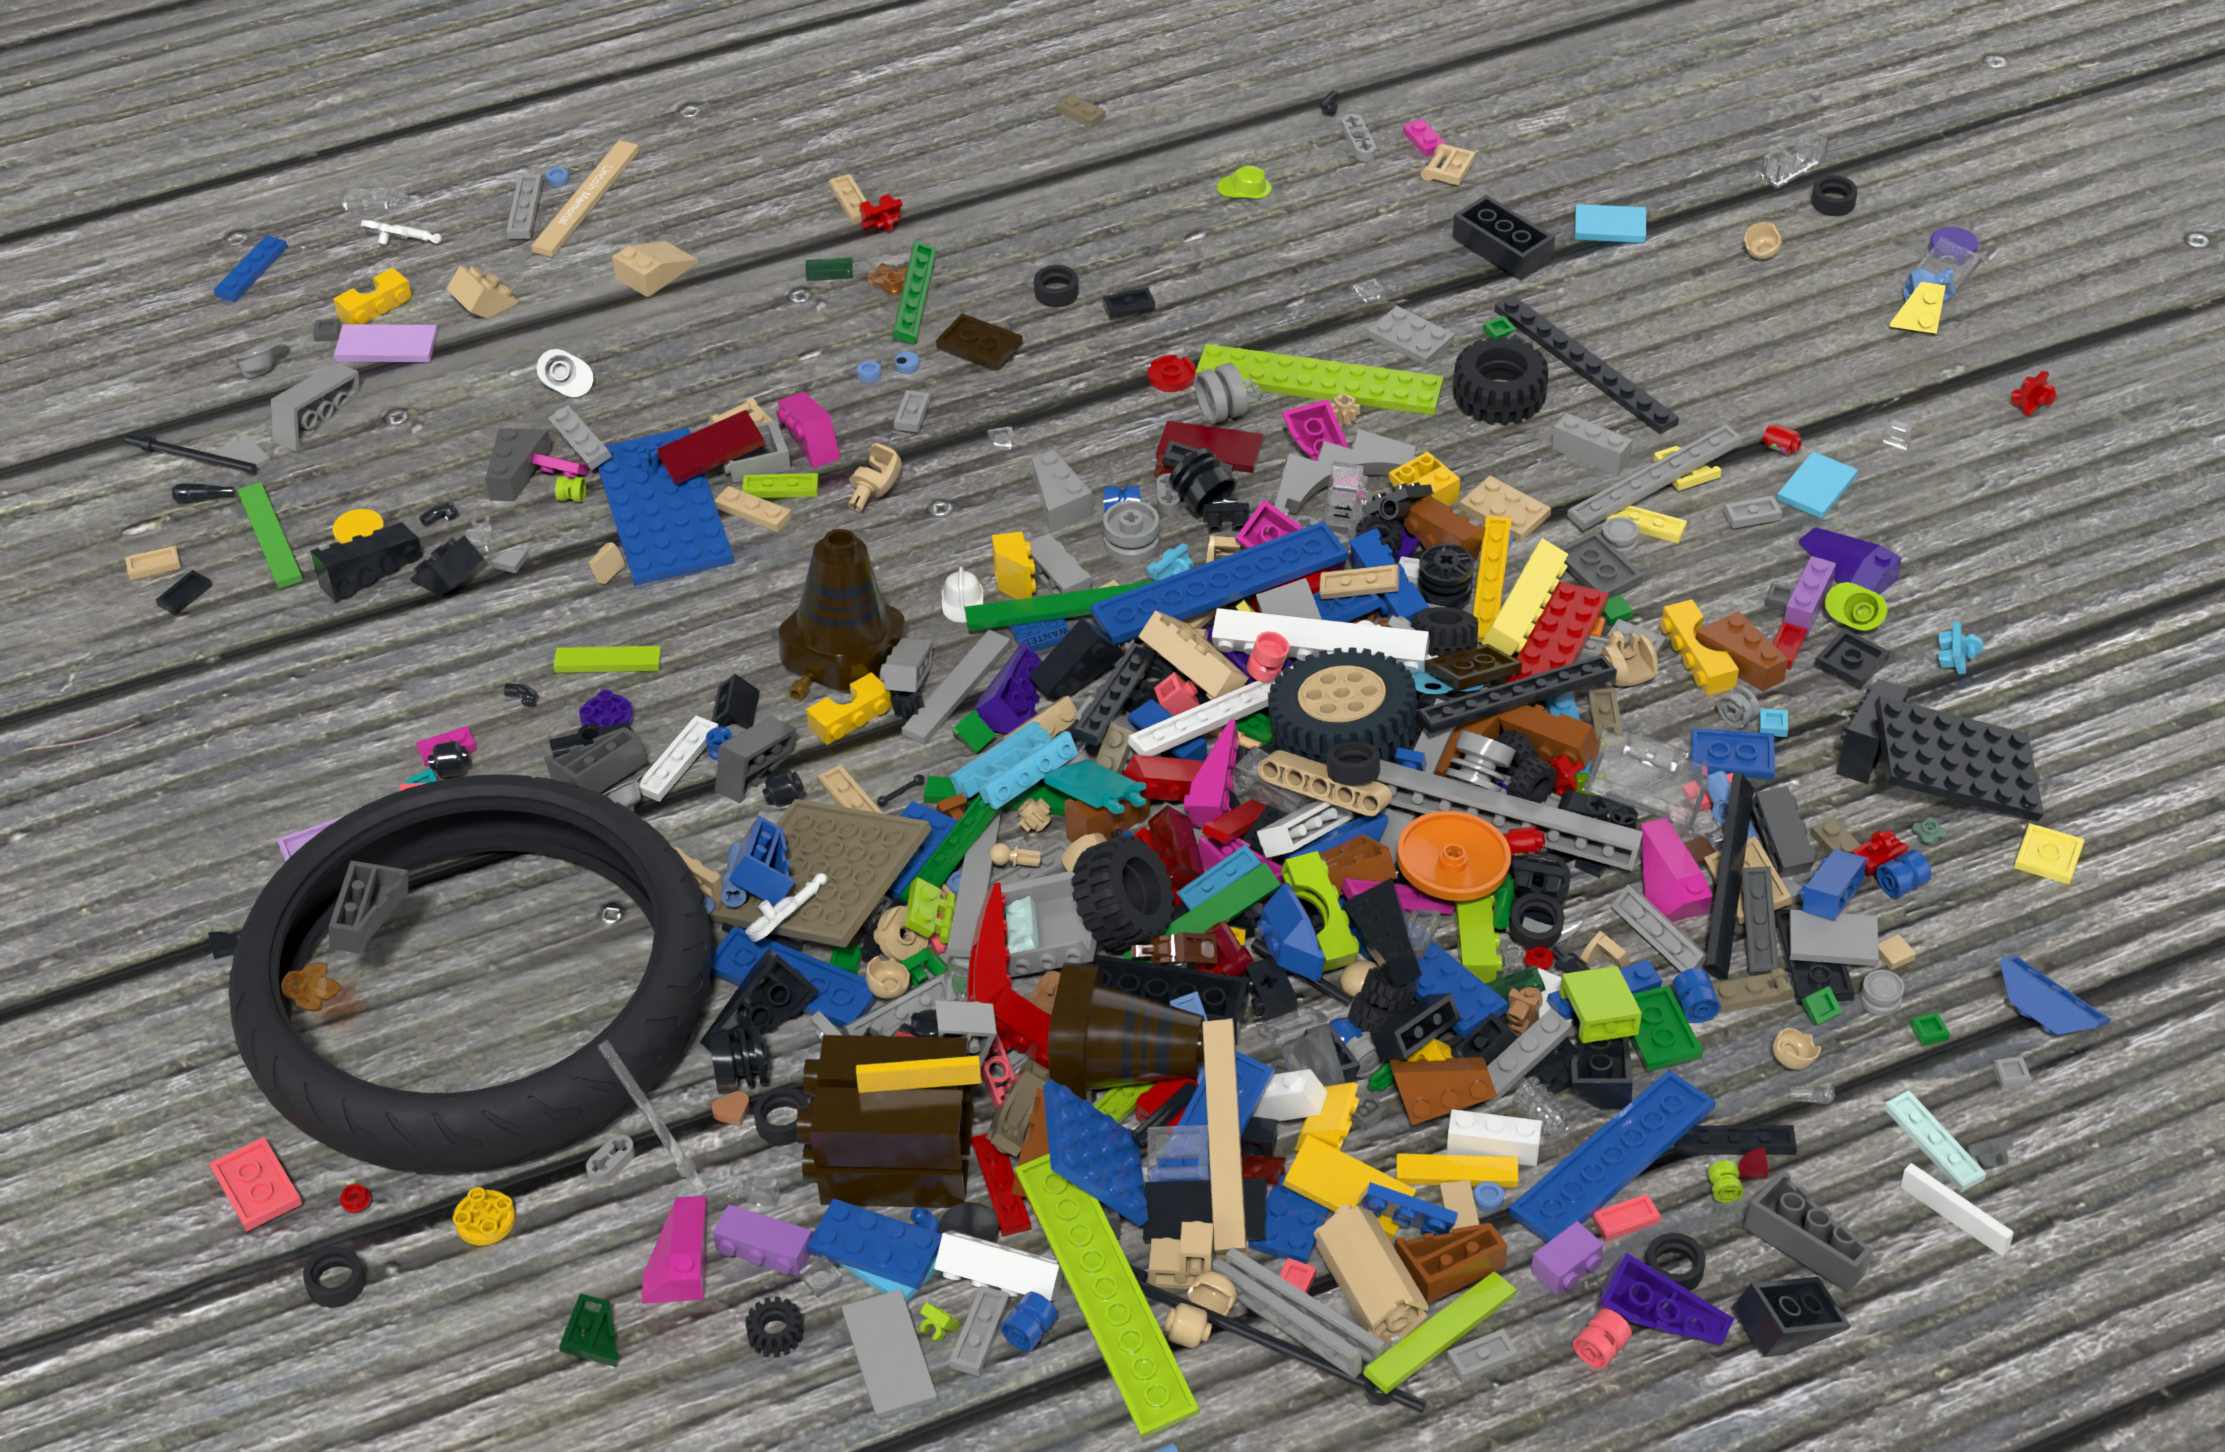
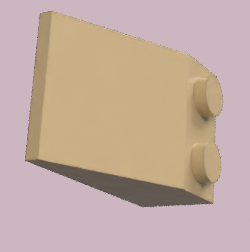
[612,241,698,297]

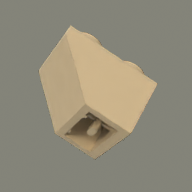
[446,265,518,318]

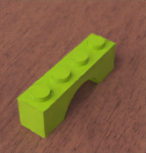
[1281,851,1359,972]

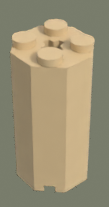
[1314,1205,1428,1346]

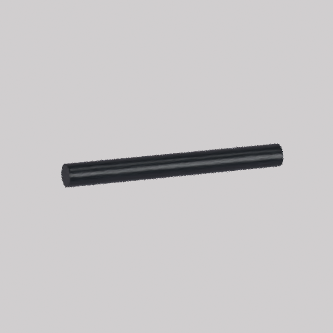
[1251,938,1353,1007]

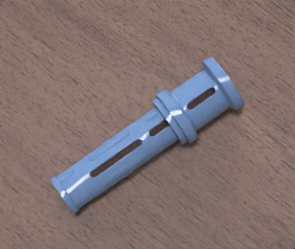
[721,843,746,907]

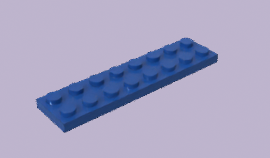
[1316,894,1509,1038]
[1509,1070,1715,1243]

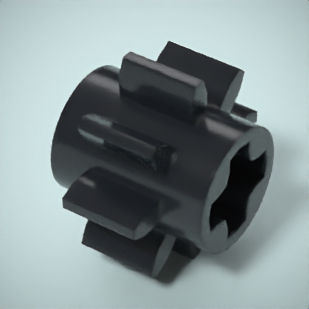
[890,689,925,719]

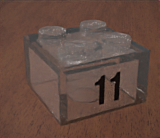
[1324,461,1368,535]

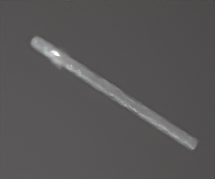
[597,1039,708,1196]

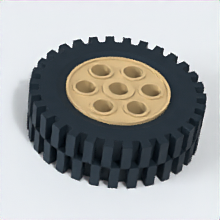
[1268,647,1419,765]

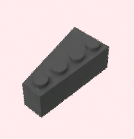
[1744,1169,1872,1292]

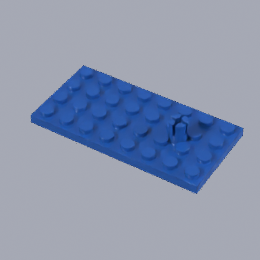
[597,427,734,586]

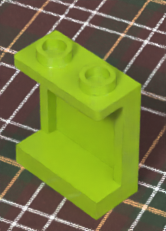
[1559,966,1642,1043]

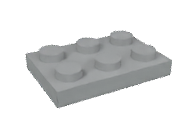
[1368,306,1455,366]

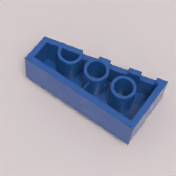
[1349,528,1429,627]

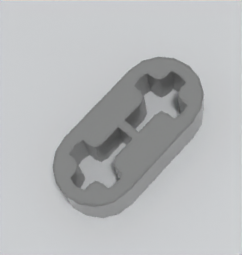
[1156,473,1180,515]
[586,1135,635,1185]

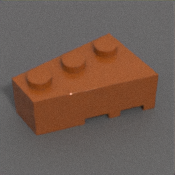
[1499,704,1599,767]
[1065,798,1150,843]
[1390,1057,1497,1125]

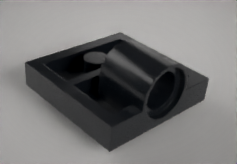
[1364,482,1434,520]

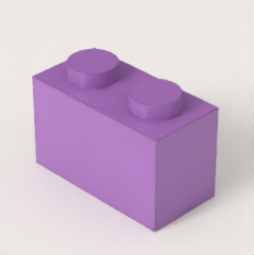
[1531,1221,1604,1295]

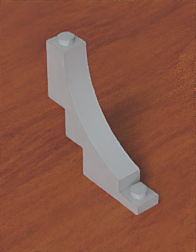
[1273,429,1416,516]

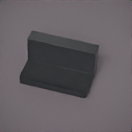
[711,674,759,729]

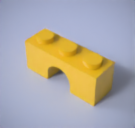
[333,267,412,324]
[806,672,892,745]

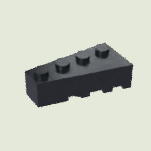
[310,522,423,603]
[1836,679,1909,784]
[1341,877,1422,988]

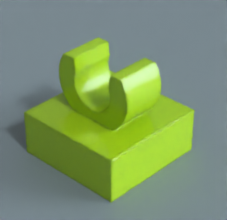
[919,1302,962,1342]

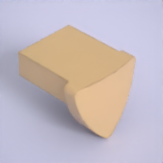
[1206,536,1242,563]
[588,542,625,584]
[1580,931,1631,969]

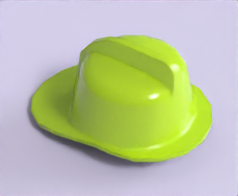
[1217,165,1272,199]
[1825,582,1888,631]

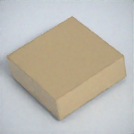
[1878,934,1916,970]

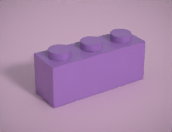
[1784,556,1836,636]
[713,1204,812,1276]

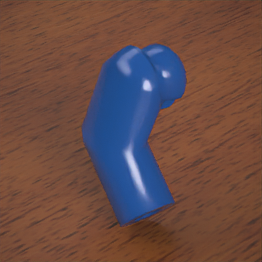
[910,1206,940,1233]

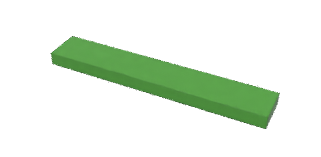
[237,482,303,589]

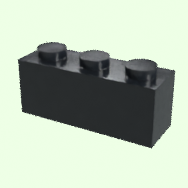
[1370,993,1462,1060]

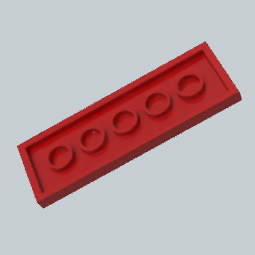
[1506,582,1609,697]

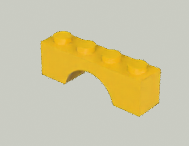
[1660,599,1739,696]

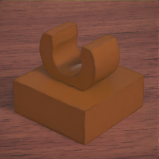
[936,793,967,820]

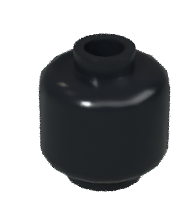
[428,741,470,778]
[762,769,805,809]

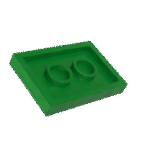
[1629,985,1703,1072]

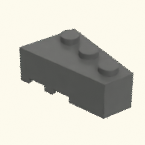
[544,727,647,793]
[329,861,408,953]

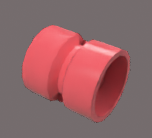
[1246,631,1290,682]
[1573,1309,1632,1369]

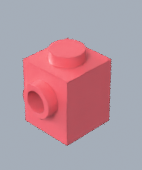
[1154,672,1200,716]

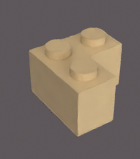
[1149,1221,1213,1289]

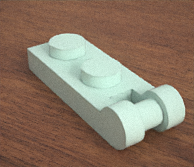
[1005,896,1039,954]

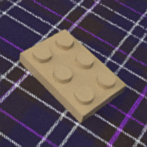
[1459,476,1551,542]
[1704,836,1792,925]

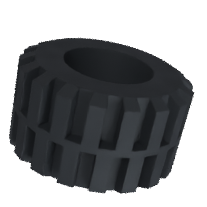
[1412,607,1479,657]

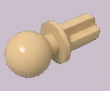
[989,843,1041,867]

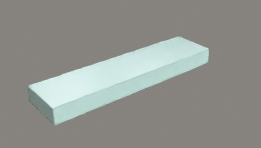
[1884,1091,1986,1192]

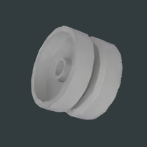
[1194,363,1248,424]
[1103,500,1160,565]

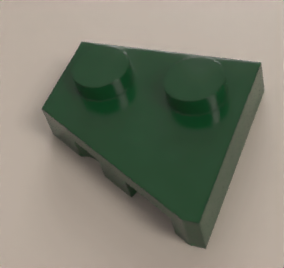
[559,1293,619,1368]

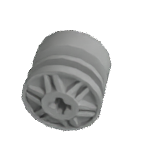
[1445,730,1516,792]

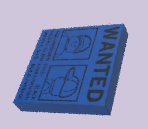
[1008,618,1070,652]

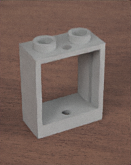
[723,420,791,483]

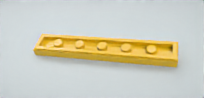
[1473,516,1511,643]

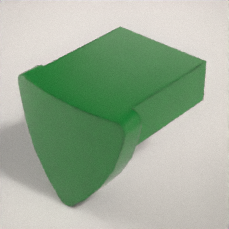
[952,710,996,755]

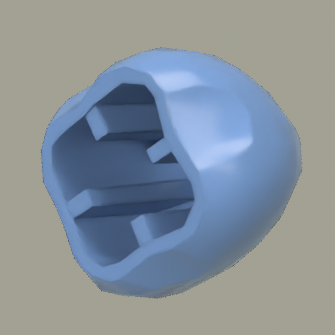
[1903,268,1956,301]

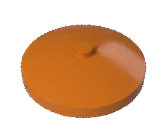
[1397,811,1511,901]

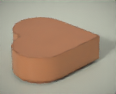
[711,1091,750,1126]

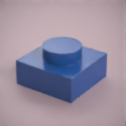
[1395,747,1427,772]

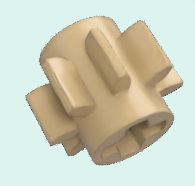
[1331,394,1360,425]
[1017,798,1051,832]

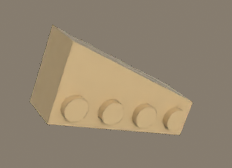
[1138,610,1249,700]

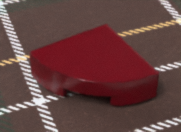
[1738,1148,1769,1179]

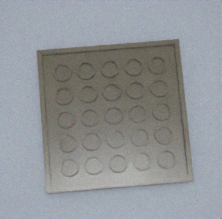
[708,799,932,948]

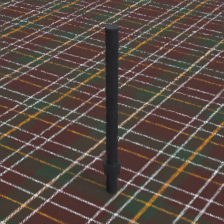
[125,434,257,473]

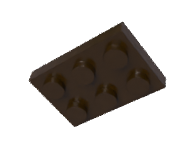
[936,313,1023,370]
[1425,644,1522,690]

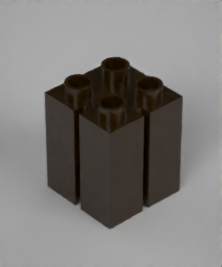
[797,1035,974,1208]

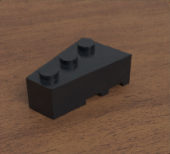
[1029,618,1126,701]

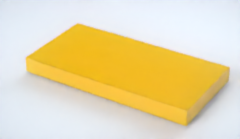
[1282,1135,1416,1241]

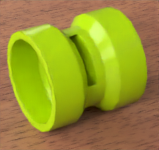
[555,476,586,502]
[1708,1160,1744,1203]

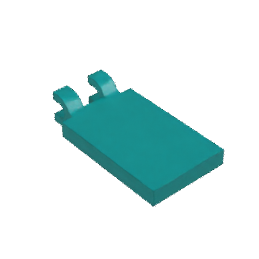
[1044,759,1146,814]

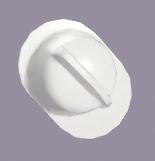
[536,349,593,397]
[942,567,983,623]

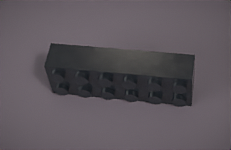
[1084,954,1248,1045]

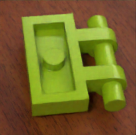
[904,877,957,944]

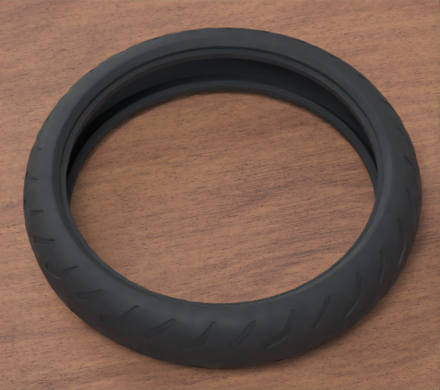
[229,774,712,1174]

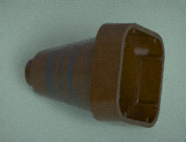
[779,529,905,690]
[1048,962,1205,1104]

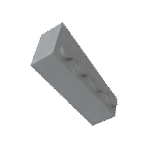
[271,362,359,451]

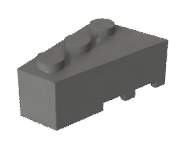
[485,428,552,501]
[715,716,796,804]
[1750,786,1816,878]

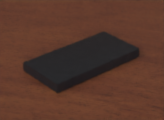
[1774,908,1855,1005]
[1143,1178,1267,1244]

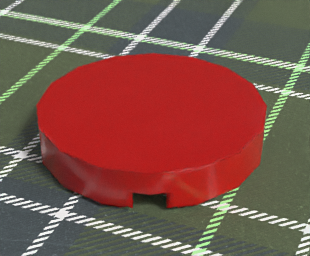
[1147,354,1196,393]

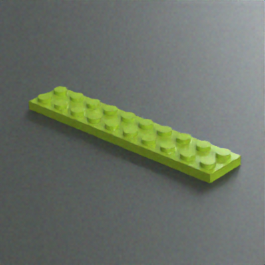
[1195,344,1444,415]
[1015,1154,1199,1439]

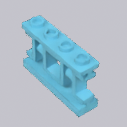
[950,721,1078,809]

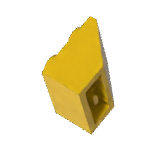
[1389,451,1460,507]
[992,531,1036,599]
[1294,1082,1360,1152]

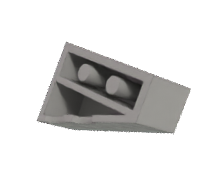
[1032,449,1093,533]
[935,1000,997,1068]

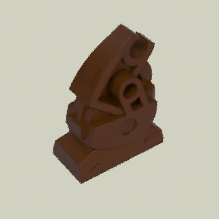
[1130,932,1217,964]

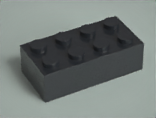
[1453,195,1555,279]

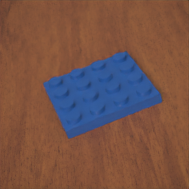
[1043,1079,1148,1227]

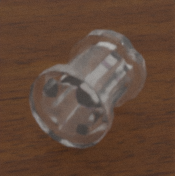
[1500,944,1528,982]

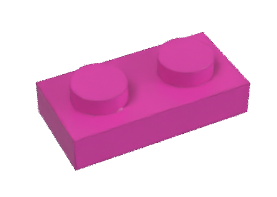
[1403,119,1446,157]
[532,454,589,478]
[416,726,477,767]

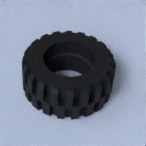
[1453,336,1549,425]
[1071,835,1174,950]

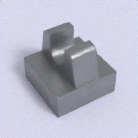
[1968,1135,2014,1169]

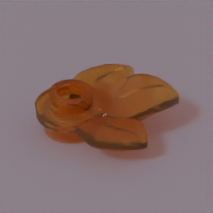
[866,263,908,293]
[281,963,342,1012]

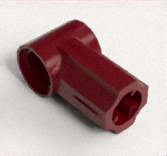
[1204,920,1254,977]

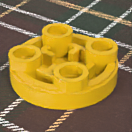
[333,509,384,544]
[453,1187,515,1246]

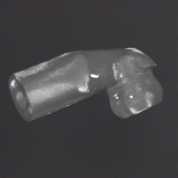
[1791,1082,1835,1104]

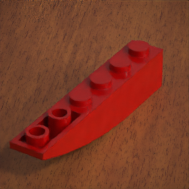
[967,882,1012,1056]

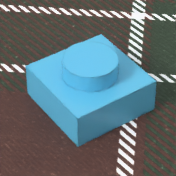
[1759,708,1788,737]

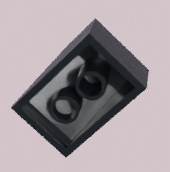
[1732,1277,1851,1357]

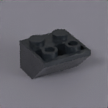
[410,535,485,596]

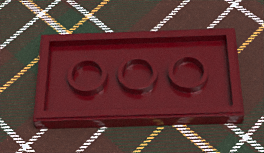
[657,410,766,485]
[1156,420,1264,473]

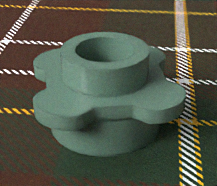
[1912,817,1947,845]

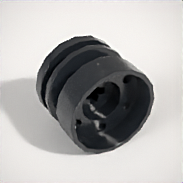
[1169,448,1237,516]
[1417,544,1474,609]
[708,1024,769,1093]

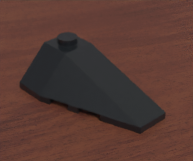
[700,948,819,1052]
[1571,1036,1633,1108]

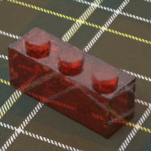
[1148,805,1205,890]

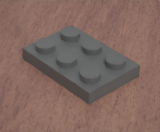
[1560,531,1644,598]

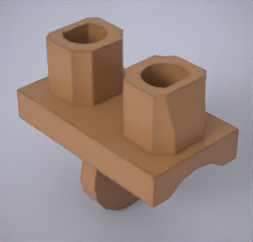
[1028,970,1061,1015]
[1507,987,1543,1037]

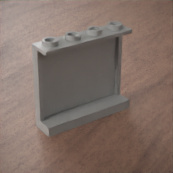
[1001,871,1097,977]

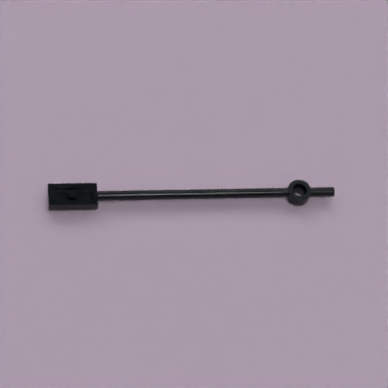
[1129,1264,1427,1413]

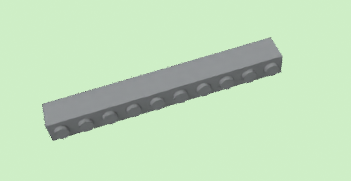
[1373,760,1643,871]

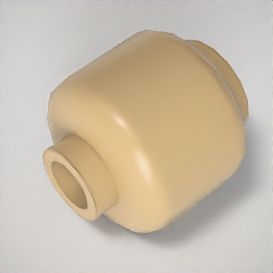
[1163,1303,1212,1349]

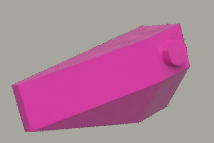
[1282,399,1364,492]
[1235,499,1347,572]
[1184,719,1239,829]
[1640,817,1713,922]
[642,1196,707,1304]

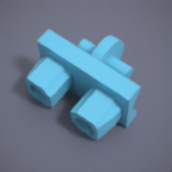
[1146,543,1194,580]
[1939,621,1983,674]

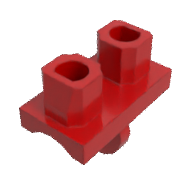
[859,194,903,232]
[2011,371,2057,416]
[1543,754,1585,796]
[1851,829,1909,878]

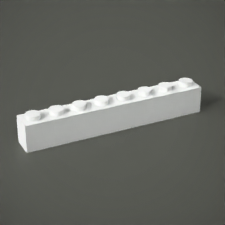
[1212,608,1429,673]

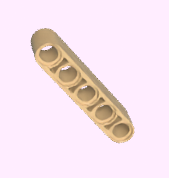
[1258,750,1392,816]

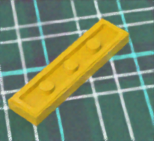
[856,1056,981,1093]
[1396,1154,1519,1188]

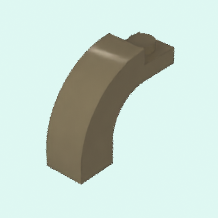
[987,1058,1050,1157]

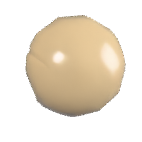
[1744,222,1782,260]
[866,956,910,999]
[1340,960,1381,997]
[1773,1028,1821,1070]
[1187,1271,1237,1316]

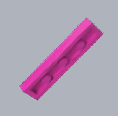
[1341,878,1456,915]

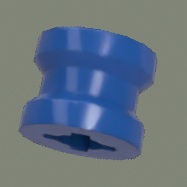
[706,727,733,761]

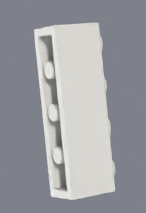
[1257,799,1354,858]
[934,1231,1064,1302]

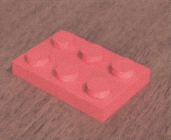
[209,1137,302,1232]

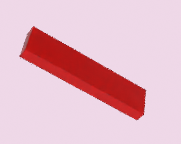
[1202,799,1267,844]
[970,1133,1032,1237]

